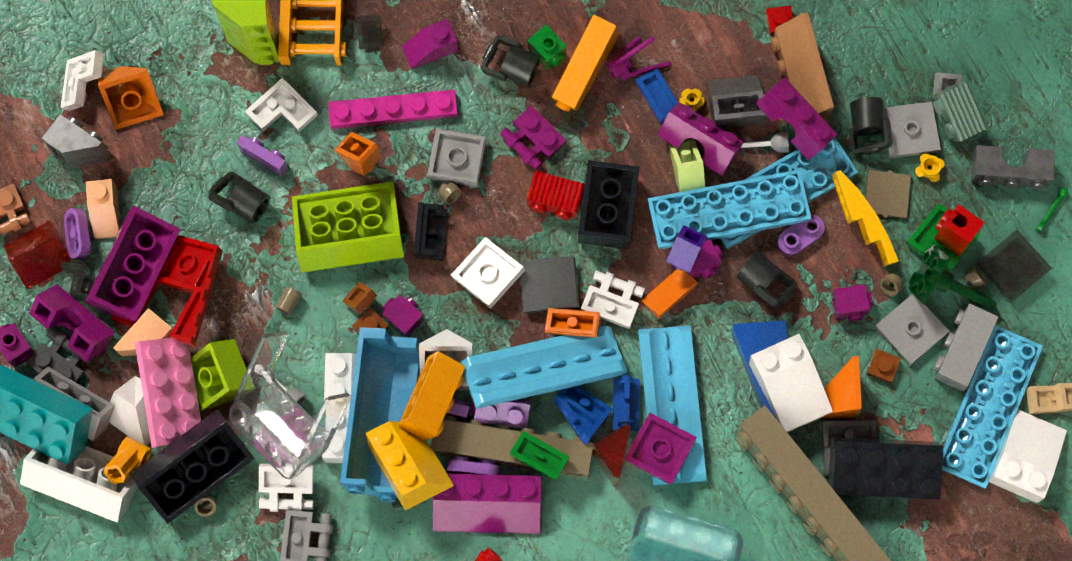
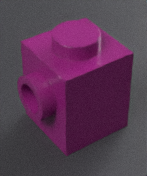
[687,239,723,279]
[831,284,873,322]
[382,294,424,338]
[0,323,35,368]

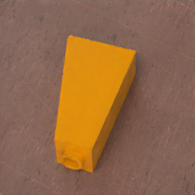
[552,14,620,112]

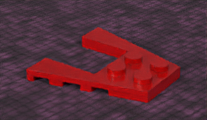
[110,235,223,347]

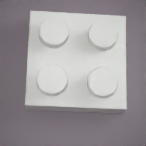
[451,237,525,309]

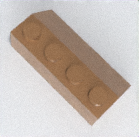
[770,12,834,123]

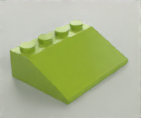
[292,181,404,273]

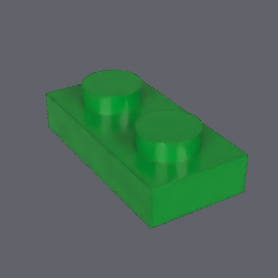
[509,431,570,481]

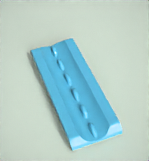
[720,137,858,249]
[648,169,811,249]
[638,325,706,486]
[942,325,1043,489]
[461,326,628,409]

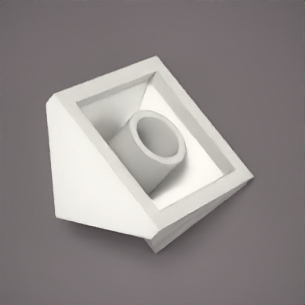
[419,329,473,390]
[109,376,151,446]

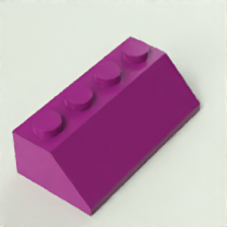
[84,205,180,322]
[433,474,541,534]

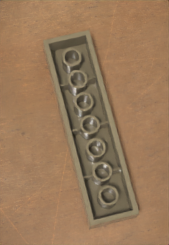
[735,405,891,561]

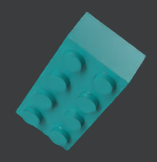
[0,365,93,465]

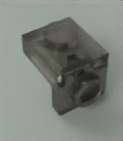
[355,14,385,53]
[61,259,93,302]

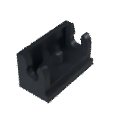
[414,202,448,261]

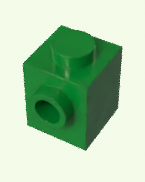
[527,24,567,70]

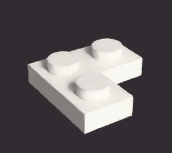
[61,50,104,111]
[245,78,318,132]

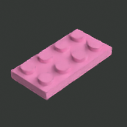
[135,338,201,448]

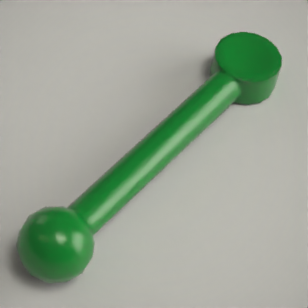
[1035,188,1069,232]

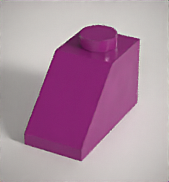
[402,19,458,70]

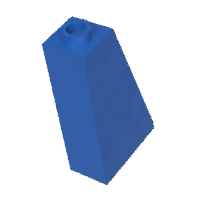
[731,321,787,418]

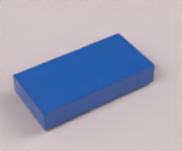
[635,68,678,124]

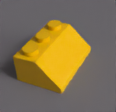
[366,421,453,511]

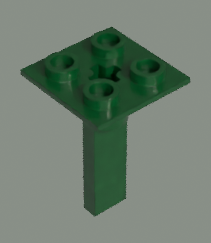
[908,243,997,310]

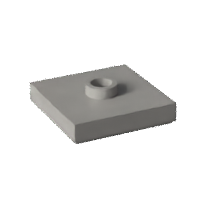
[884,102,941,159]
[427,128,487,187]
[874,294,949,366]

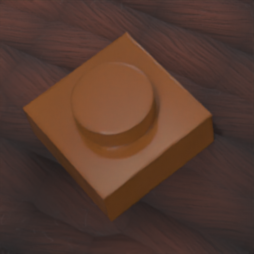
[342,282,378,314]
[352,308,390,333]
[866,349,901,384]

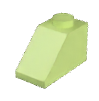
[669,139,705,192]

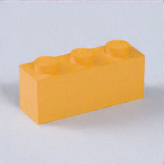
[398,351,466,441]

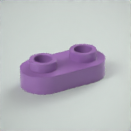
[64,208,92,259]
[777,214,825,257]
[446,456,500,475]

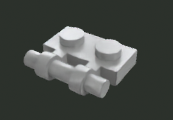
[280,510,334,561]

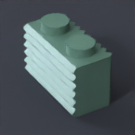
[933,81,987,141]

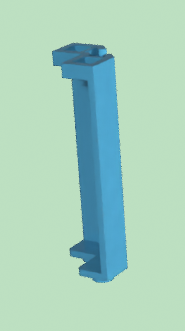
[340,327,420,502]

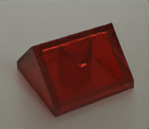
[4,221,74,290]
[592,425,631,487]

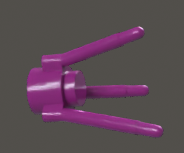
[606,36,671,81]

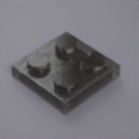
[977,230,1052,303]

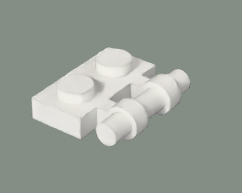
[581,270,645,329]
[259,464,314,512]

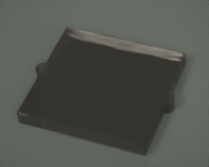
[542,92,599,136]

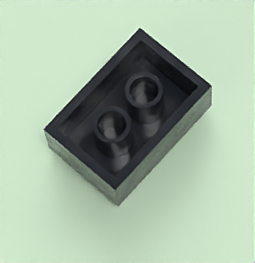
[578,160,640,249]

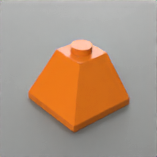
[98,66,164,130]
[823,356,862,419]

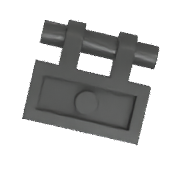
[26,328,95,384]

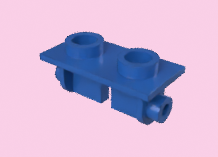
[613,375,640,431]

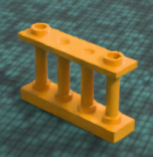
[278,0,347,66]

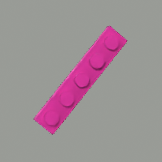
[328,89,458,129]

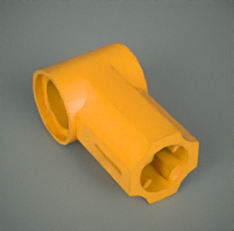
[104,437,152,485]

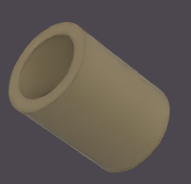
[275,287,302,316]

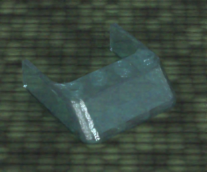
[625,506,743,561]

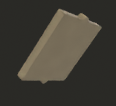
[865,170,911,219]

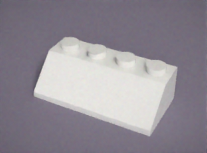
[322,353,356,463]
[20,446,138,523]

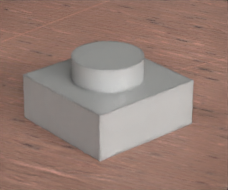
[933,72,963,99]

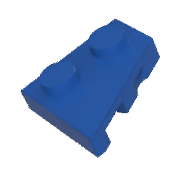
[554,386,613,445]

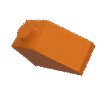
[334,132,381,176]

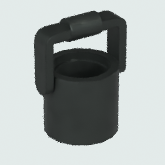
[482,35,541,87]
[849,97,893,156]
[208,172,271,224]
[736,251,797,308]

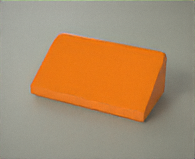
[641,269,698,320]
[545,308,602,338]

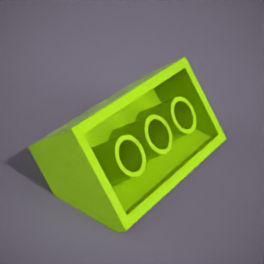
[212,0,279,65]

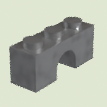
[971,145,1054,190]

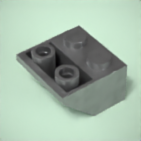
[706,75,766,129]
[41,114,112,168]

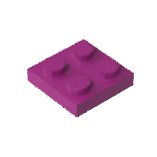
[624,412,697,486]

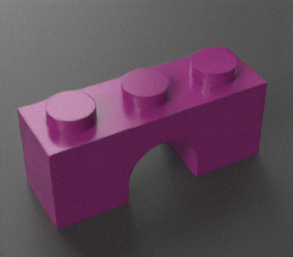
[756,77,837,160]
[657,102,744,176]
[29,284,115,363]

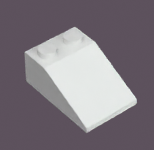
[749,334,833,433]
[989,410,1067,503]

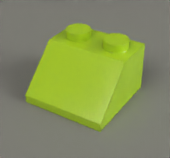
[191,339,253,412]

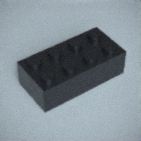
[130,409,255,524]
[828,437,944,500]

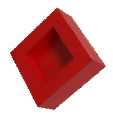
[765,5,793,36]

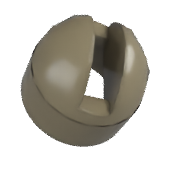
[439,182,462,205]
[964,267,987,290]
[880,273,903,296]
[194,493,216,517]

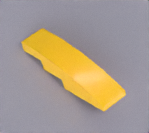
[831,170,899,267]

